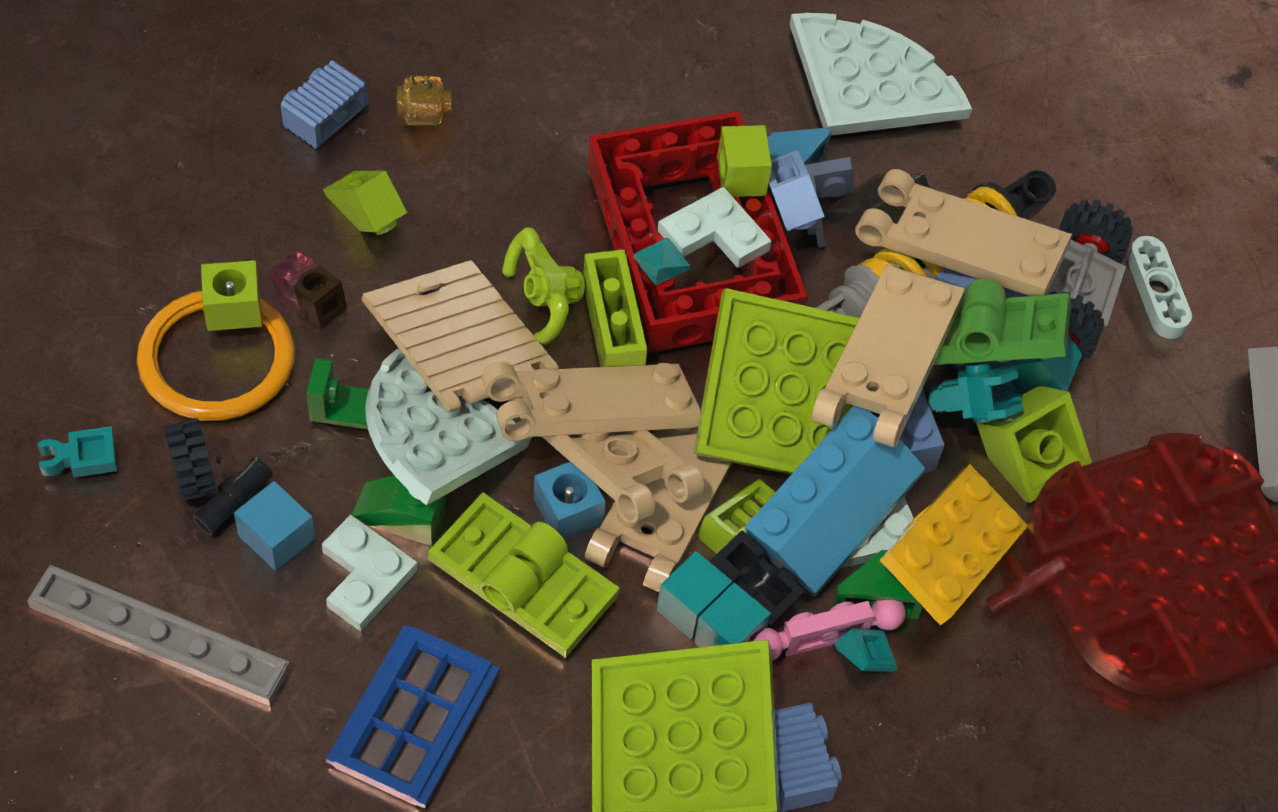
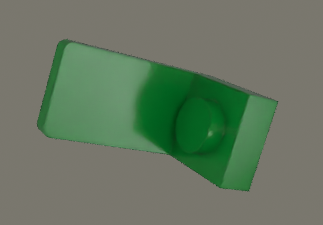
[306,359,369,430]

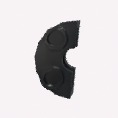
[709,530,805,626]

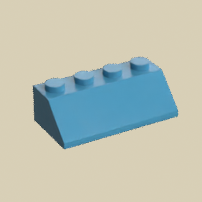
[745,406,926,597]

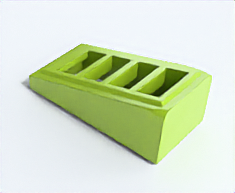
[698,479,776,554]

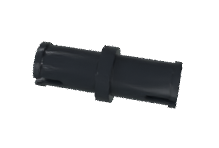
[192,456,273,536]

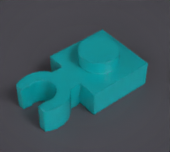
[38,426,117,477]

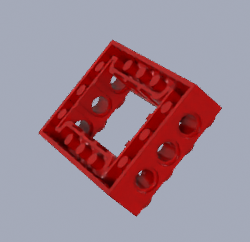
[587,111,808,353]

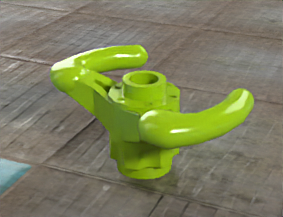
[502,227,585,346]

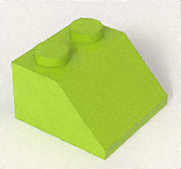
[976,386,1093,503]

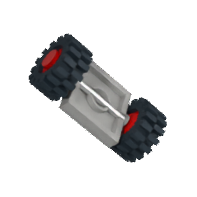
[1046,200,1133,362]

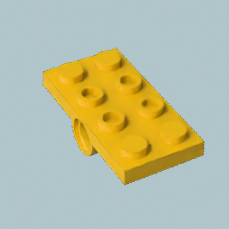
[880,464,1028,625]

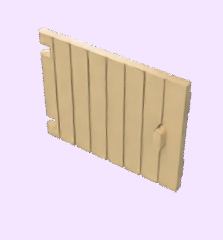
[362,260,559,412]

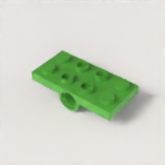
[934,279,1071,365]

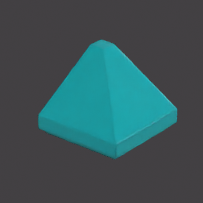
[633,237,690,286]
[834,629,898,672]

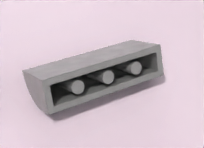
[1248,347,1278,503]

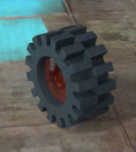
[163,417,217,501]

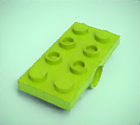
[428,492,620,658]

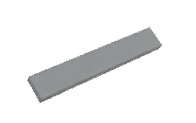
[27,565,291,706]

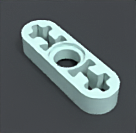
[1127,236,1192,339]

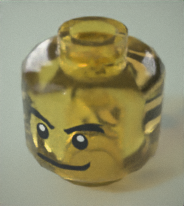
[396,75,452,126]

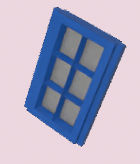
[326,625,500,808]

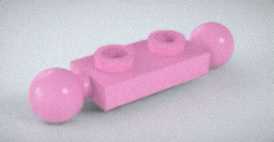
[749,600,906,661]

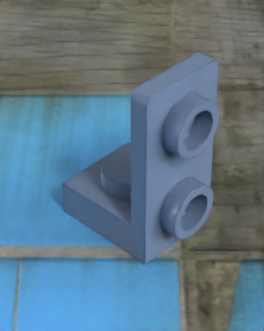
[805,157,855,248]

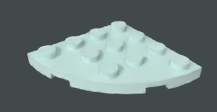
[789,13,972,135]
[365,348,532,505]

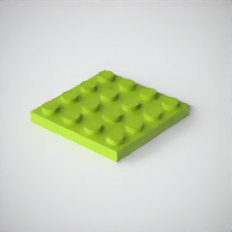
[693,288,874,475]
[592,640,780,812]

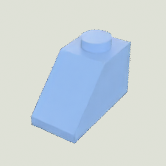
[769,150,825,231]

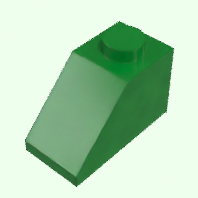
[352,475,447,546]
[832,550,923,619]

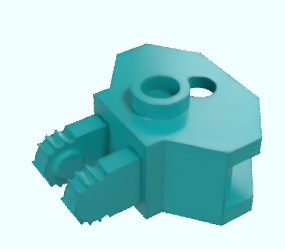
[927,361,1023,423]

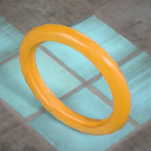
[136,291,295,421]

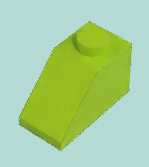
[323,171,407,235]

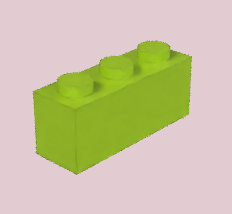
[583,249,647,367]

